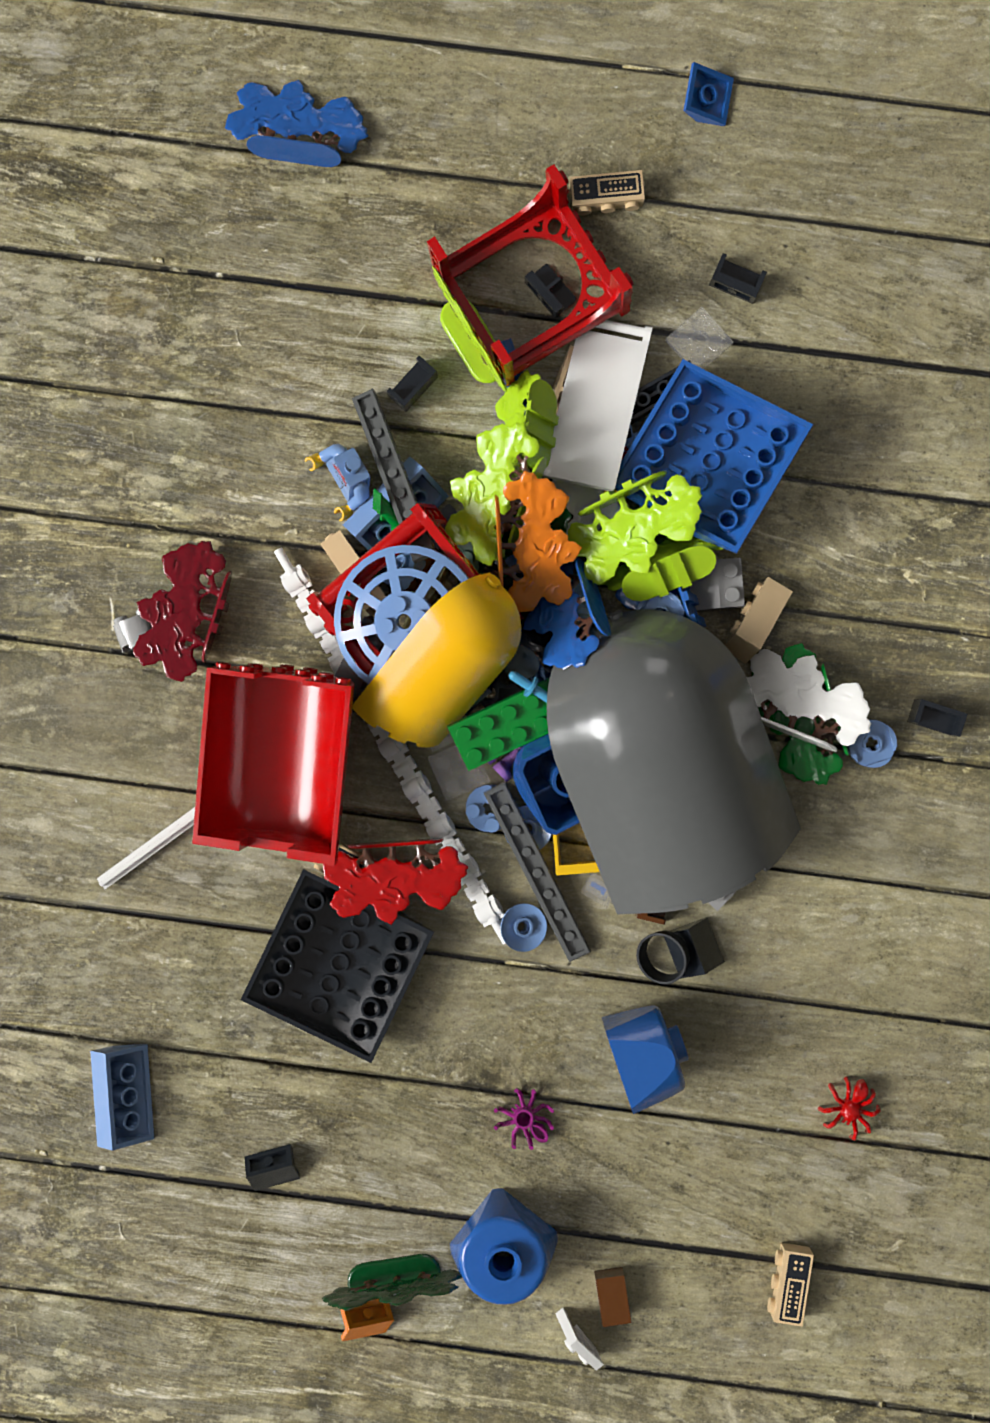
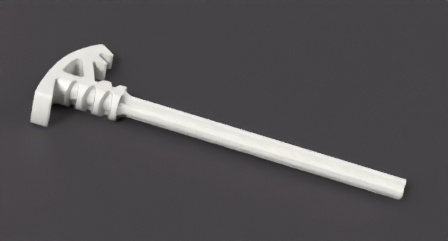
[97,807,195,890]

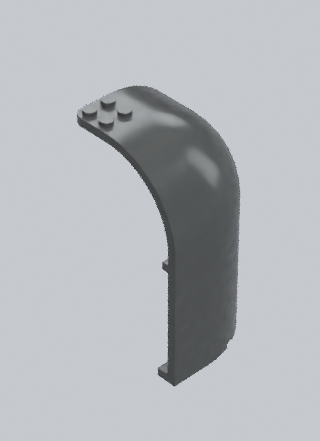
[547,609,801,915]

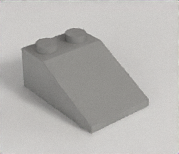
[668,558,745,611]

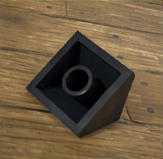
[664,917,725,979]

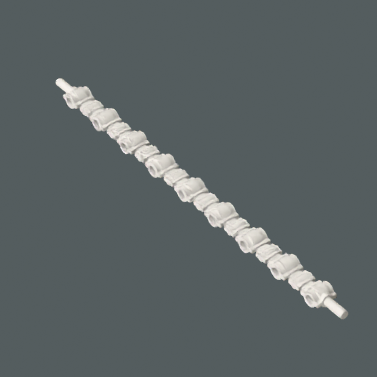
[274,547,505,944]

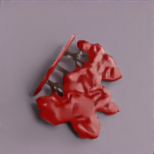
[323,838,468,925]

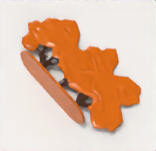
[495,471,582,612]

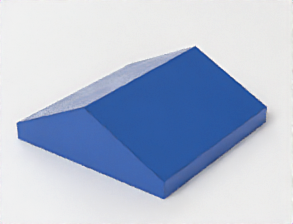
[683,62,734,126]

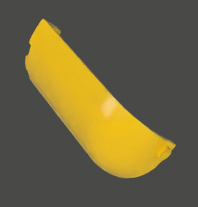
[352,573,521,748]

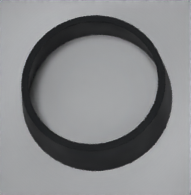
[636,930,690,984]

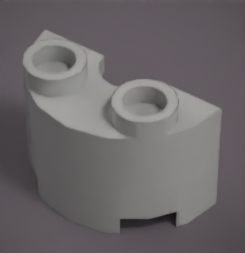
[113,611,152,654]

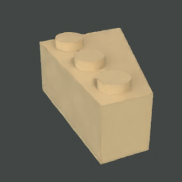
[724,577,793,664]

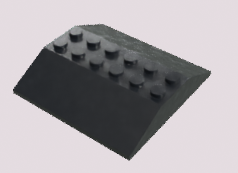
[240,869,435,1063]

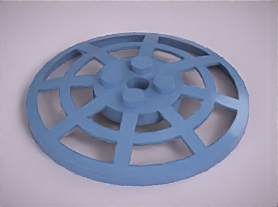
[334,545,469,684]

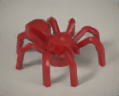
[817,1077,881,1141]

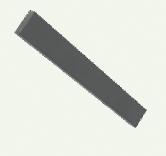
[352,388,436,564]
[484,782,591,962]

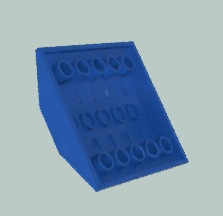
[615,359,813,554]

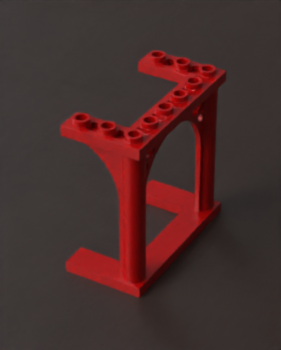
[426,164,634,386]
[306,503,524,676]

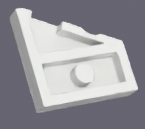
[555,1308,604,1371]

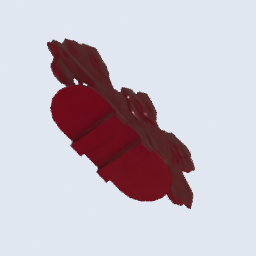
[133,541,232,682]

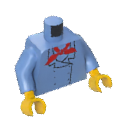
[305,444,371,521]

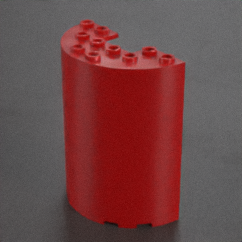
[192,662,354,865]

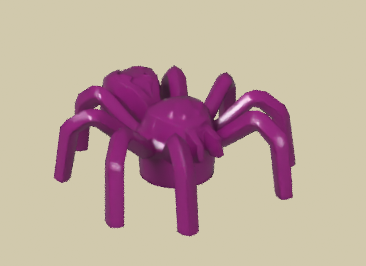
[494,1087,554,1150]

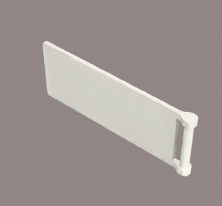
[543,320,653,491]

